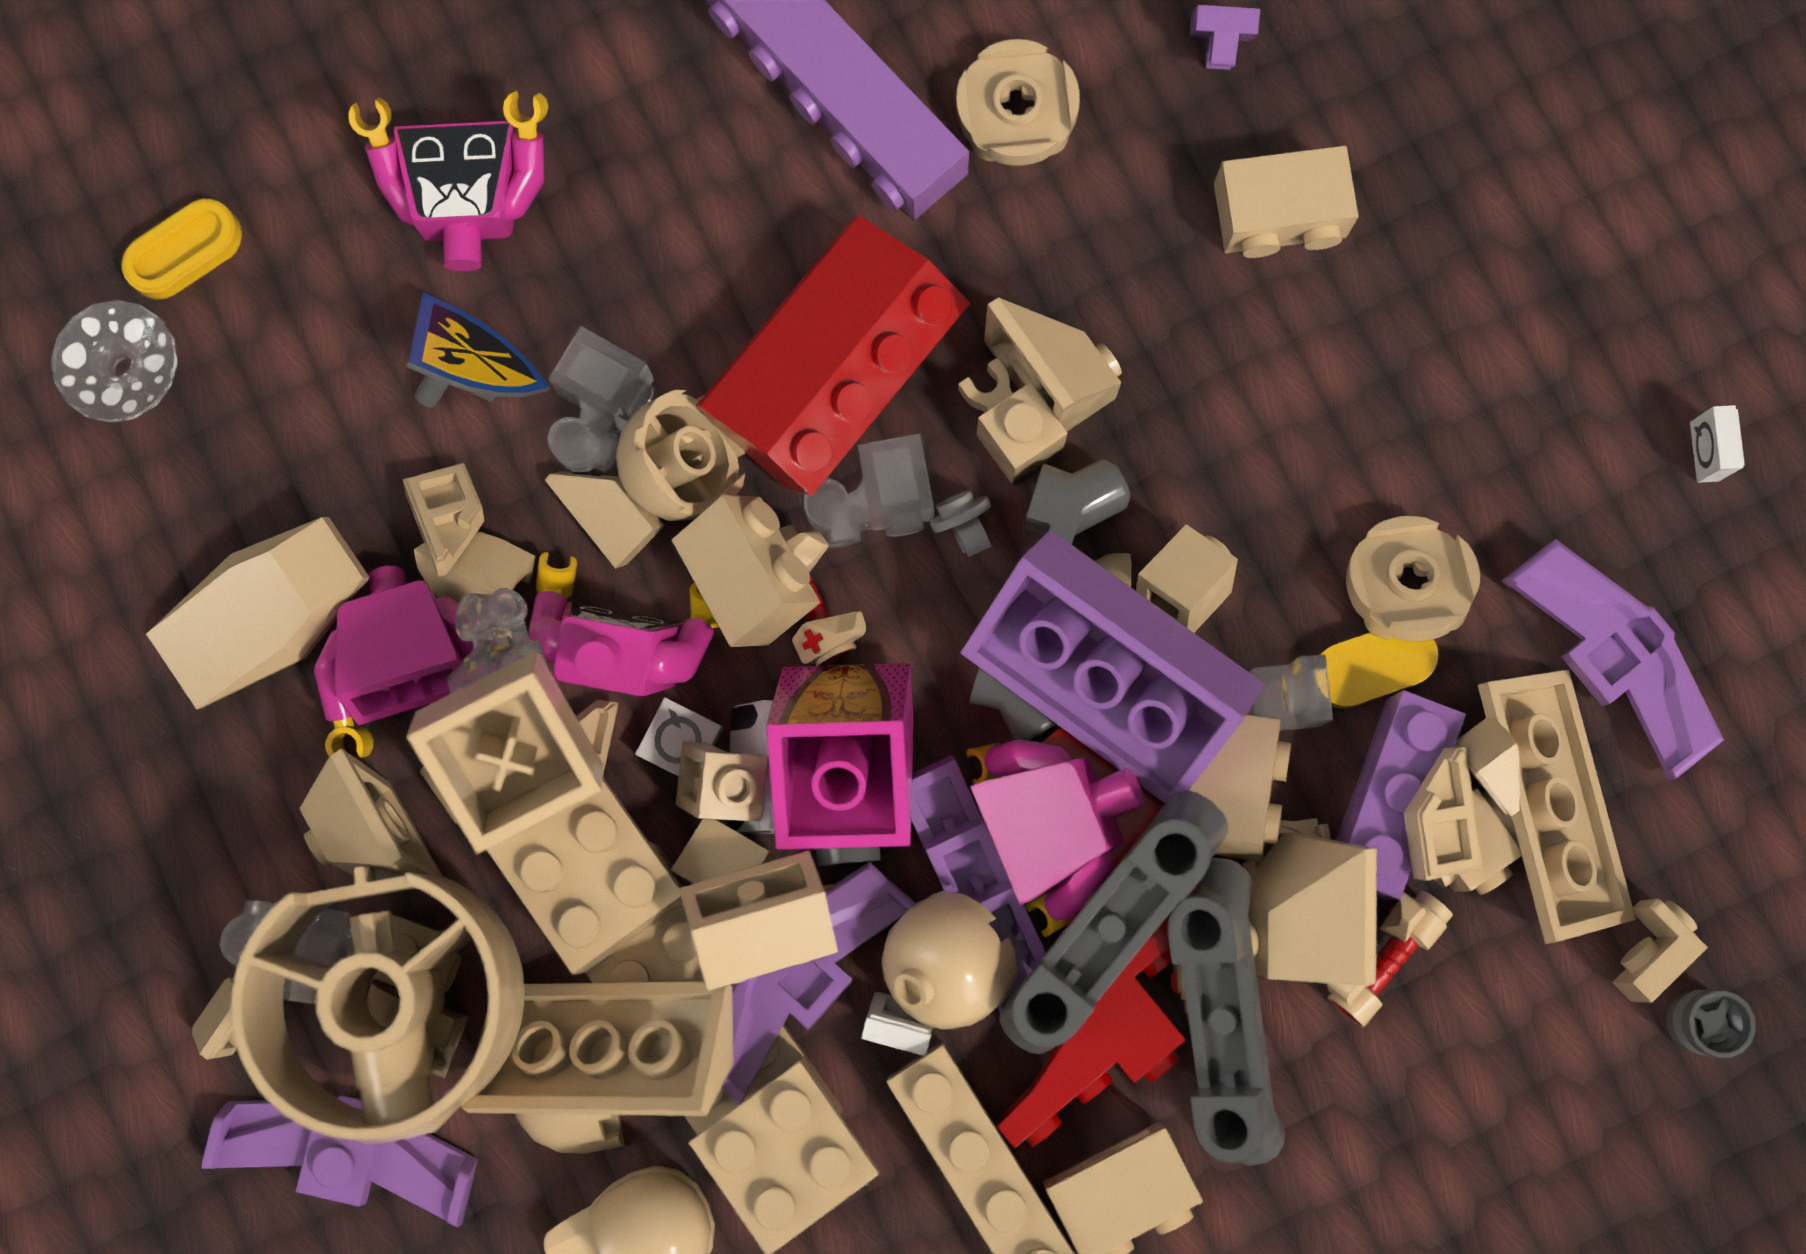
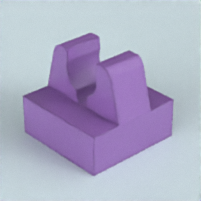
[1189,5,1260,70]

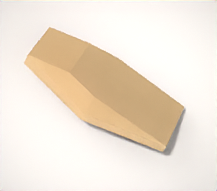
[146,517,370,709]

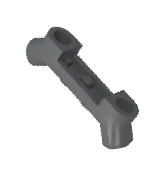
[969,458,1130,741]
[1000,790,1228,1054]
[1168,858,1285,1166]

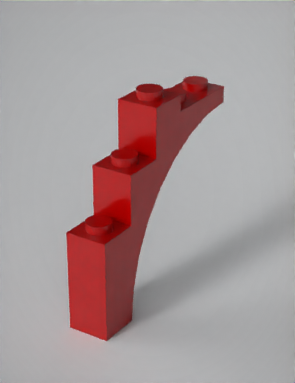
[995,727,1185,1148]

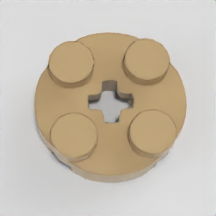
[956,39,1080,166]
[1346,516,1480,641]

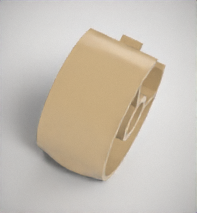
[231,867,525,1144]

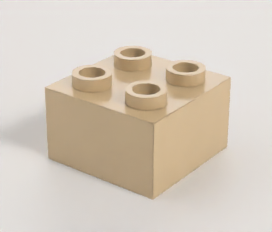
[407,650,603,854]

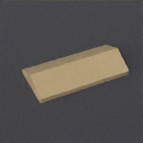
[1478,670,1636,944]
[461,982,733,1116]

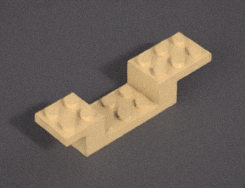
[486,776,880,1254]

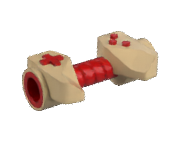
[779,525,866,666]
[1327,890,1453,1028]

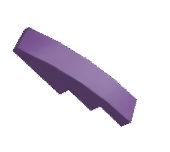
[911,755,1045,1011]

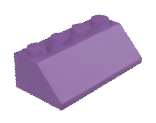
[960,530,1266,803]

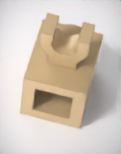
[958,357,1068,485]

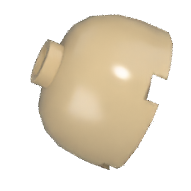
[616,390,745,521]
[881,891,1018,1029]

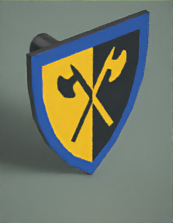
[406,292,550,408]

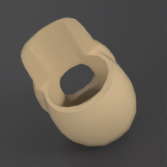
[544,1165,715,1254]

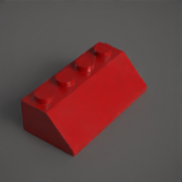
[696,215,970,496]

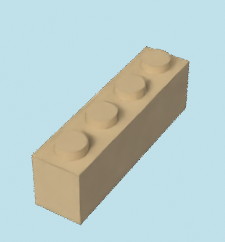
[887,1041,1076,1254]

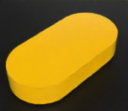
[122,199,242,299]
[1310,633,1438,709]

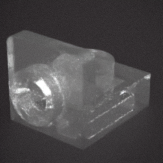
[1249,654,1333,731]

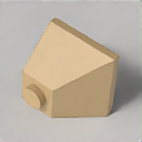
[984,297,1122,431]
[299,749,442,889]
[1248,832,1377,985]

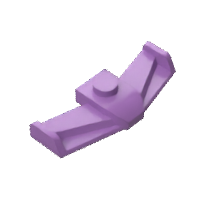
[1501,539,1724,781]
[721,862,915,1105]
[202,1094,478,1228]

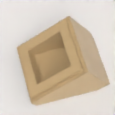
[1455,718,1520,816]
[192,978,237,1060]

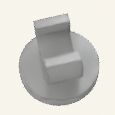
[930,490,991,557]

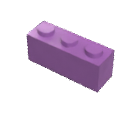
[1336,690,1466,901]

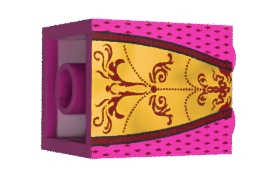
[766,663,914,849]

